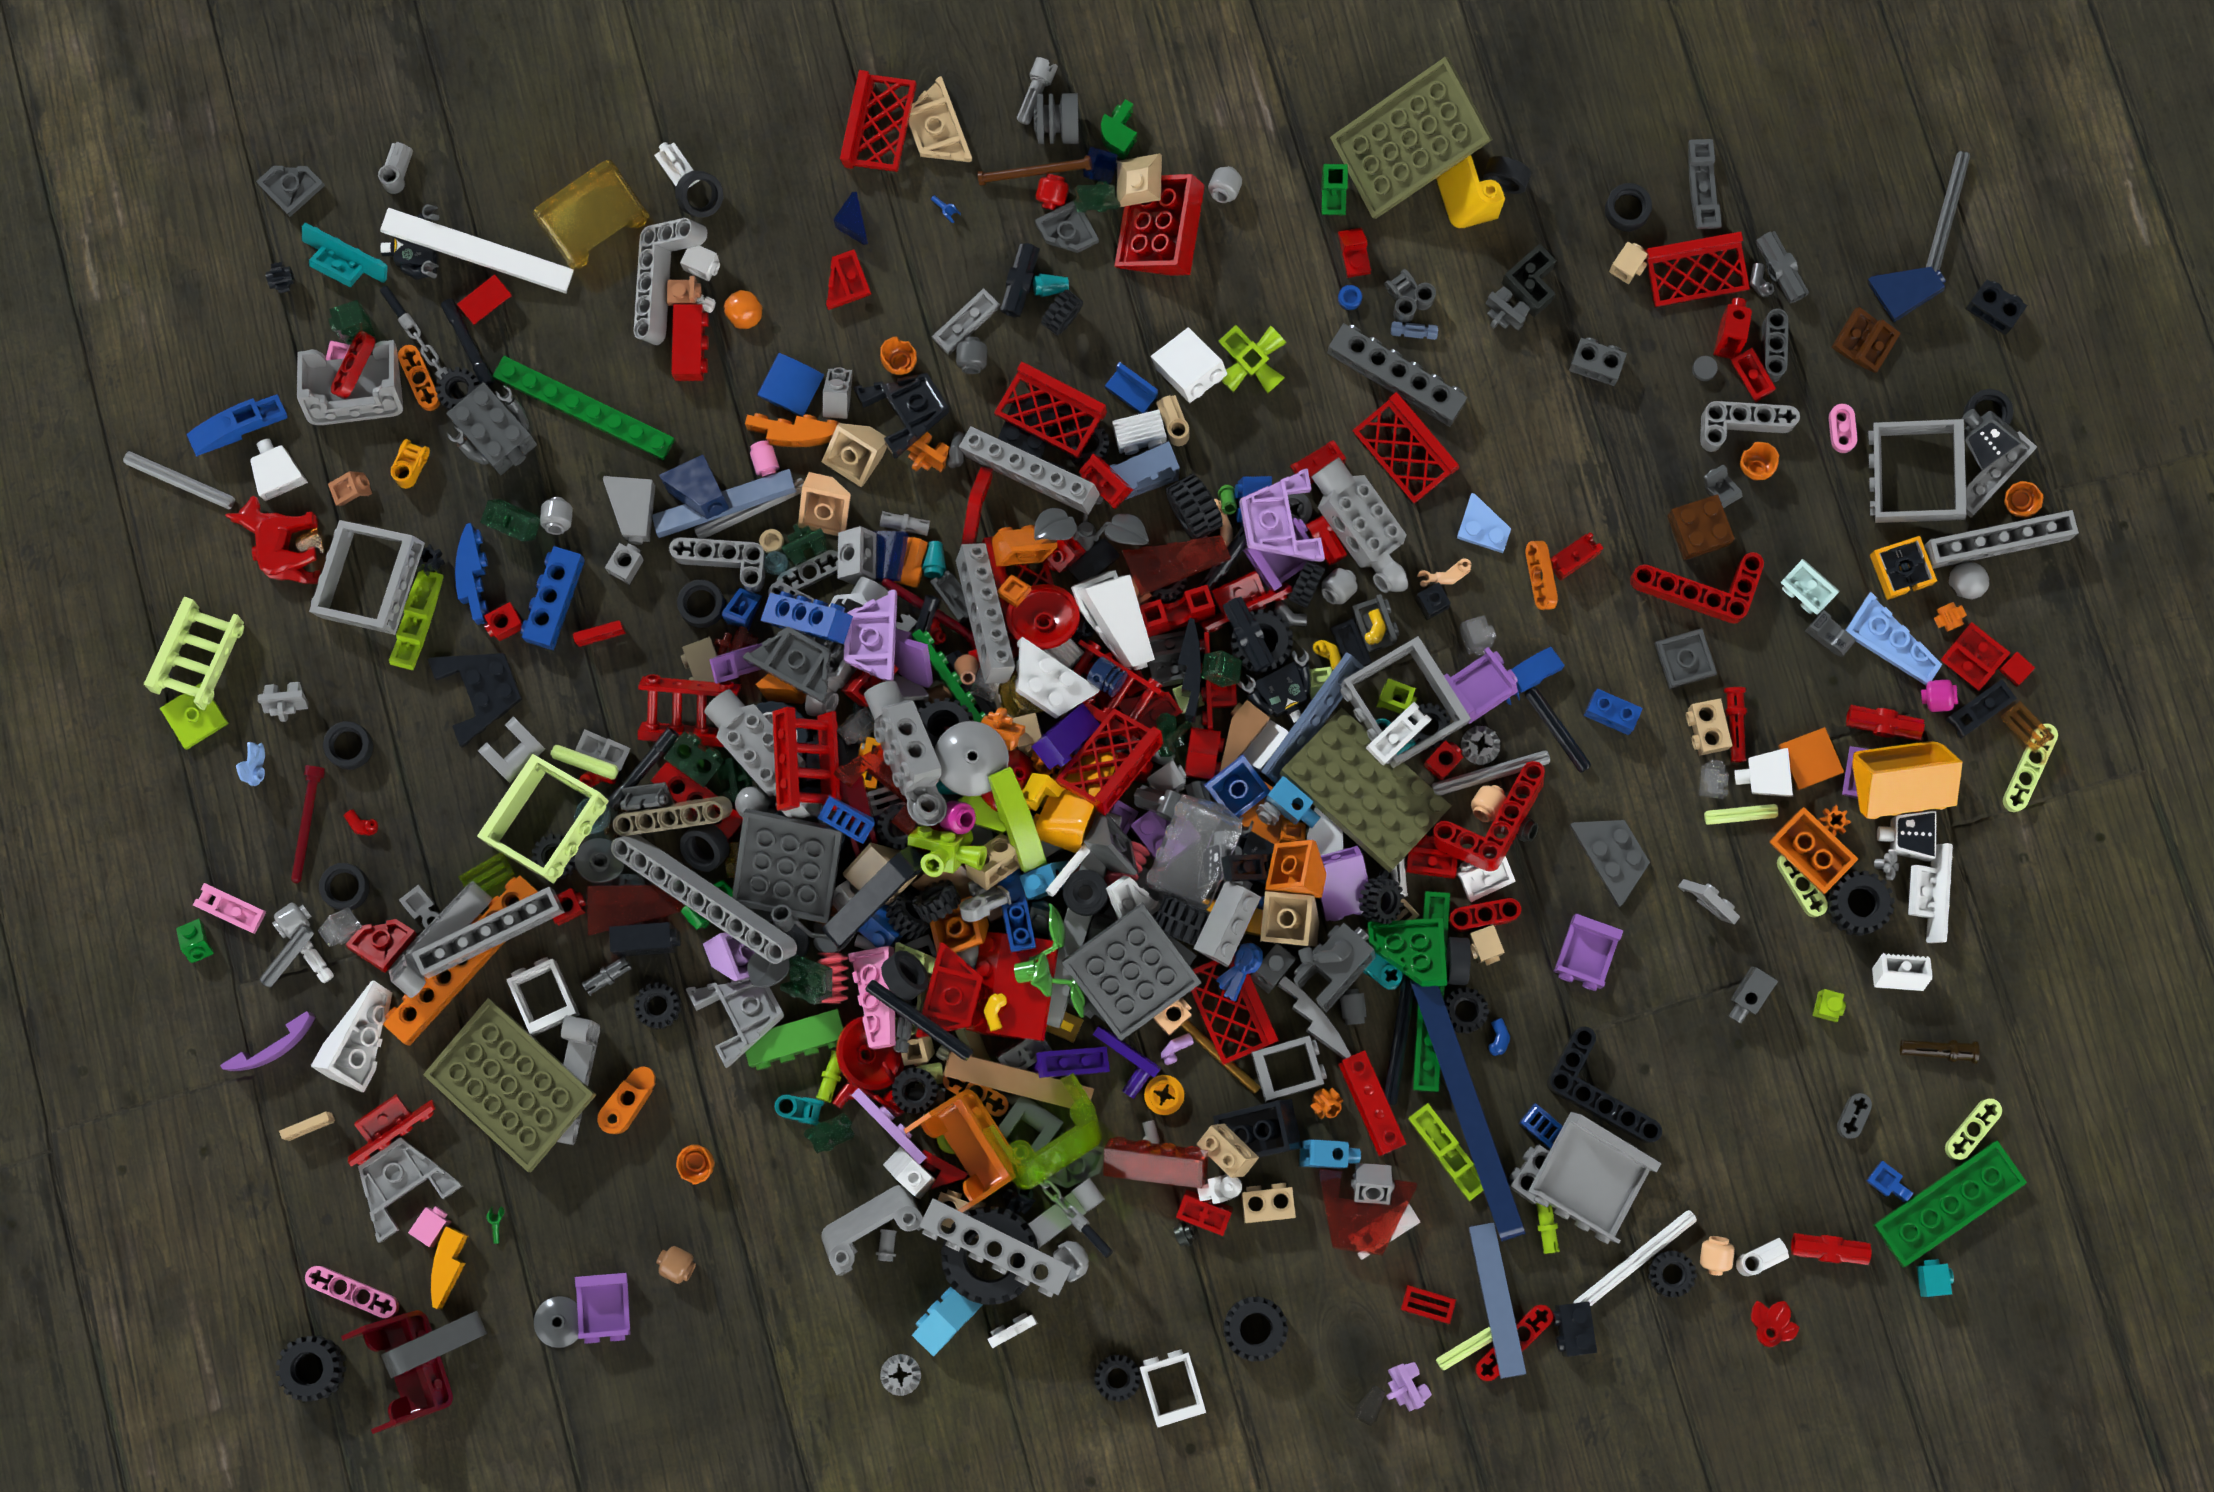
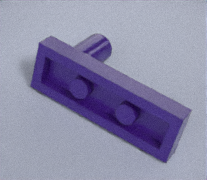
[1093,1025,1162,1099]
[1028,1047,1110,1078]

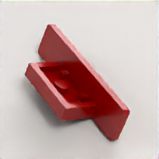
[1199,571,1293,632]
[1200,632,1237,730]
[348,1094,435,1167]

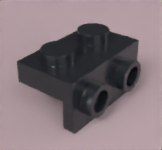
[1552,1301,1597,1357]

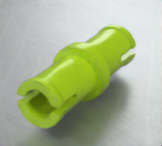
[816,1050,842,1103]
[1536,1203,1560,1254]

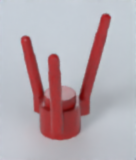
[848,1062,907,1117]

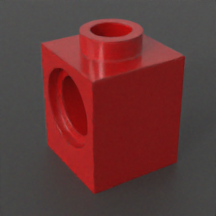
[484,602,523,641]
[1423,740,1463,781]
[553,888,587,926]

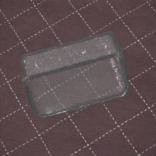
[1145,794,1242,910]

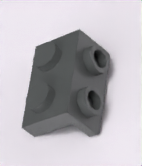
[1352,594,1399,653]

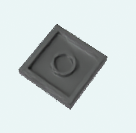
[1654,628,1717,689]

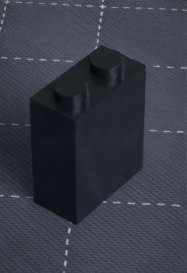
[609,922,681,957]

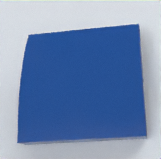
[757,353,824,417]

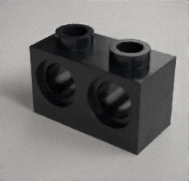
[1965,279,2028,335]

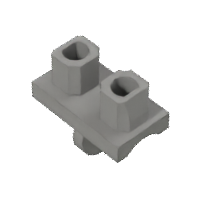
[258,682,308,722]

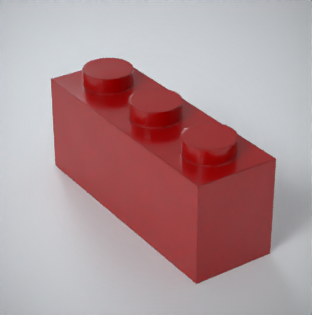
[672,304,709,381]

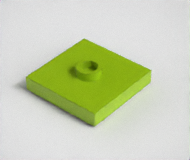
[160,682,229,750]

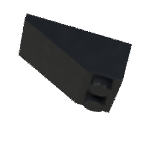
[1213,1099,1303,1158]

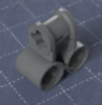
[1384,269,1436,324]

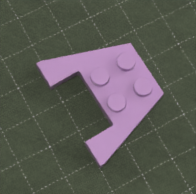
[1239,469,1325,562]

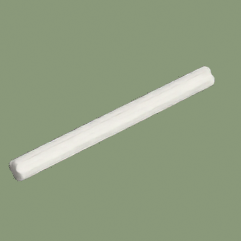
[1574,1210,1697,1306]

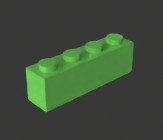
[745,1009,844,1070]

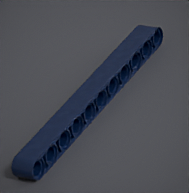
[1410,979,1526,1242]

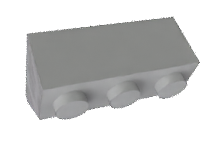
[1193,882,1261,967]

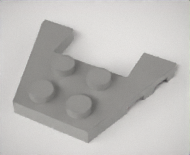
[686,978,784,1068]
[358,1137,463,1243]

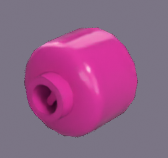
[1921,680,1958,712]
[940,801,976,834]

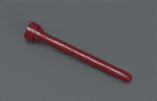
[882,578,976,649]
[291,765,325,884]

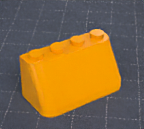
[1852,741,1963,819]
[1033,752,1118,853]

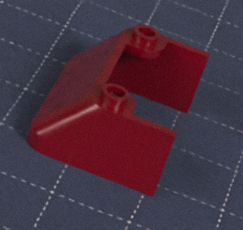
[341,1310,453,1434]

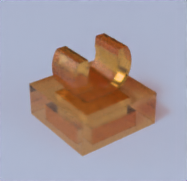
[295,528,324,553]

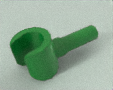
[486,1207,505,1244]

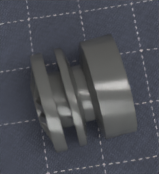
[1034,93,1079,144]

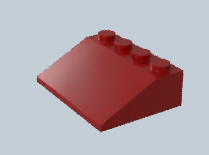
[1114,174,1205,276]
[966,932,1059,1041]

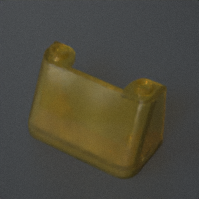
[533,160,650,269]

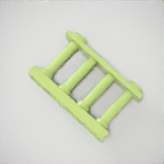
[144,597,244,710]

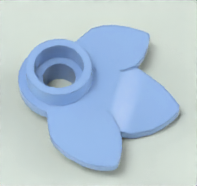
[236,742,265,786]

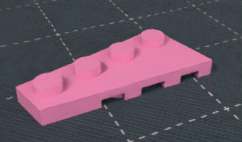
[848,946,896,1049]

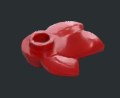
[1751,1301,1799,1347]

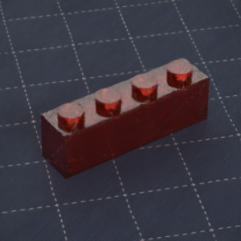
[1103,1137,1208,1189]

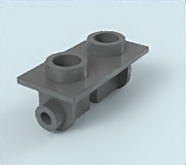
[620,782,675,812]

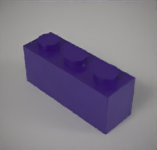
[1031,703,1100,770]

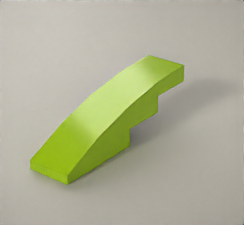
[389,570,443,670]
[988,767,1047,873]
[1408,1103,1484,1202]

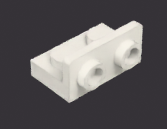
[1456,854,1516,902]

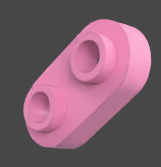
[1829,404,1857,453]

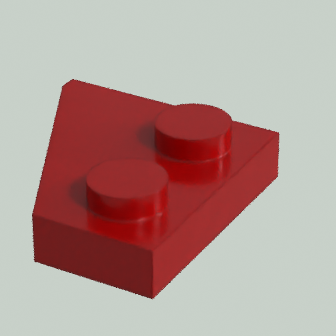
[826,249,871,310]
[1118,692,1183,739]
[1406,835,1458,879]

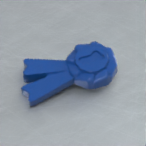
[1216,943,1263,1001]

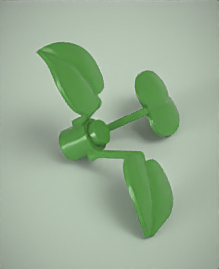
[1014,903,1085,1018]

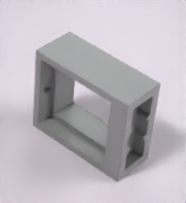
[1251,1035,1327,1102]

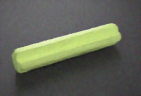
[551,745,619,779]
[1704,804,1778,825]
[1436,1327,1492,1370]

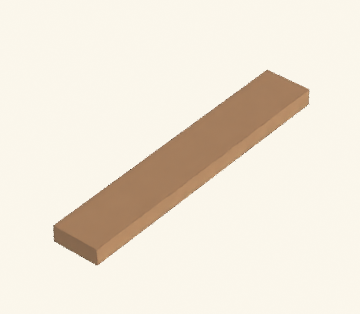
[943,1051,1094,1113]

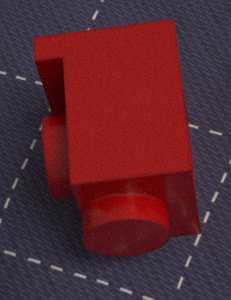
[1046,536,1086,573]

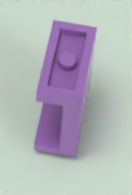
[1243,517,1313,591]
[1444,647,1518,724]
[1320,846,1369,921]
[1554,914,1623,991]
[575,1273,631,1344]

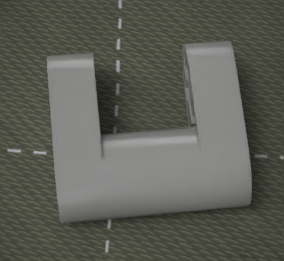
[478,716,545,783]

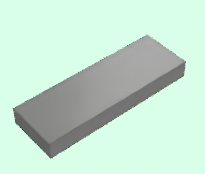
[932,288,1000,355]

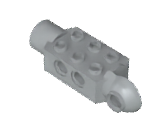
[1312,457,1408,593]
[805,577,888,716]
[864,681,947,826]
[704,689,810,818]

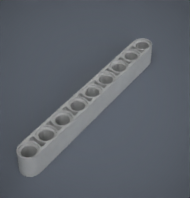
[1047,811,1122,1028]
[611,834,797,964]

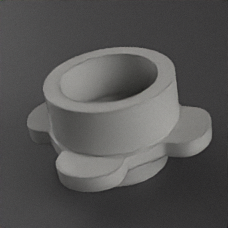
[1256,802,1281,826]

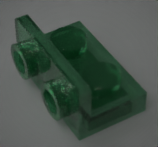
[780,955,832,1004]

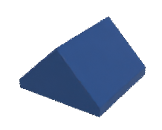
[1204,755,1270,822]

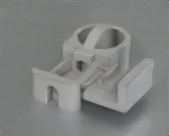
[959,881,1012,922]

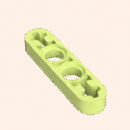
[2003,724,2058,812]

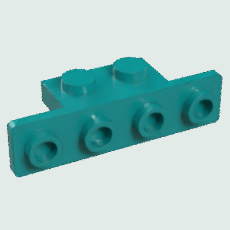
[302,223,387,287]

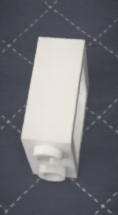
[506,957,580,1036]
[1140,1349,1206,1428]

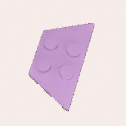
[844,590,897,681]
[852,1088,927,1165]

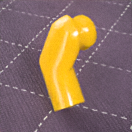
[1365,609,1387,645]
[1313,640,1341,670]
[984,993,1007,1031]

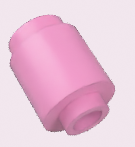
[750,440,780,477]

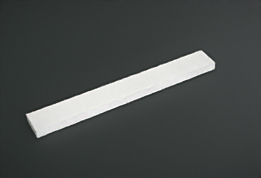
[380,208,574,294]

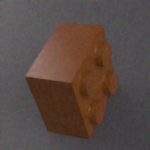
[1667,494,1735,561]

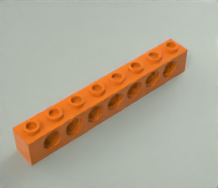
[383,875,539,1046]

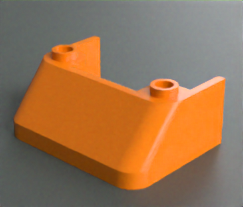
[903,1089,1022,1213]

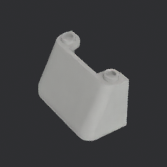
[297,340,403,425]
[821,1185,924,1276]

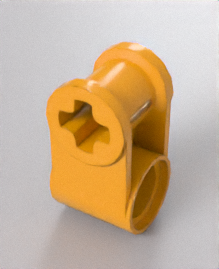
[391,439,430,489]

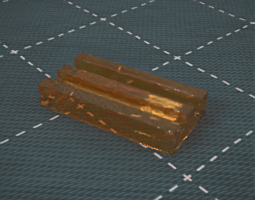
[2001,701,2054,754]

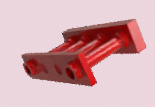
[1073,639,1166,741]
[638,674,741,747]
[772,707,842,813]
[1338,1050,1406,1157]

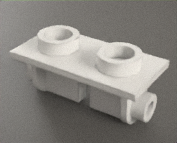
[654,142,700,187]

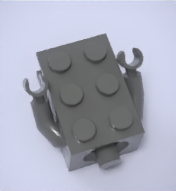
[446,382,537,476]
[1294,923,1376,1013]

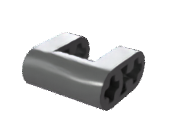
[998,1096,1064,1161]

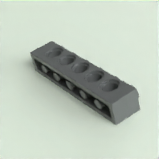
[1327,323,1467,427]

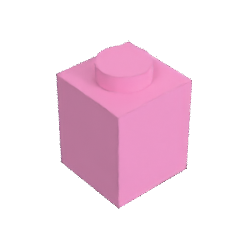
[408,1206,451,1247]

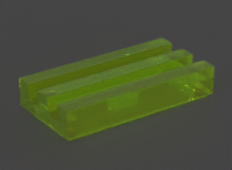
[458,852,515,891]

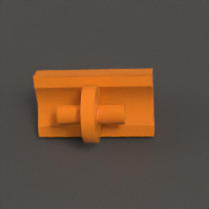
[907,432,950,472]
[980,707,1025,751]

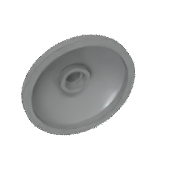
[934,721,1009,796]

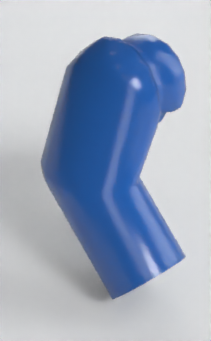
[1488,1018,1510,1056]

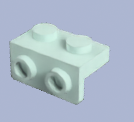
[1781,559,1839,615]

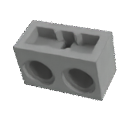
[1508,1145,1549,1204]

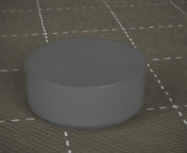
[1692,356,1718,381]

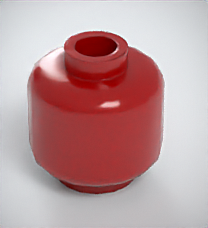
[1036,174,1069,210]

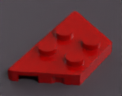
[916,942,984,1038]

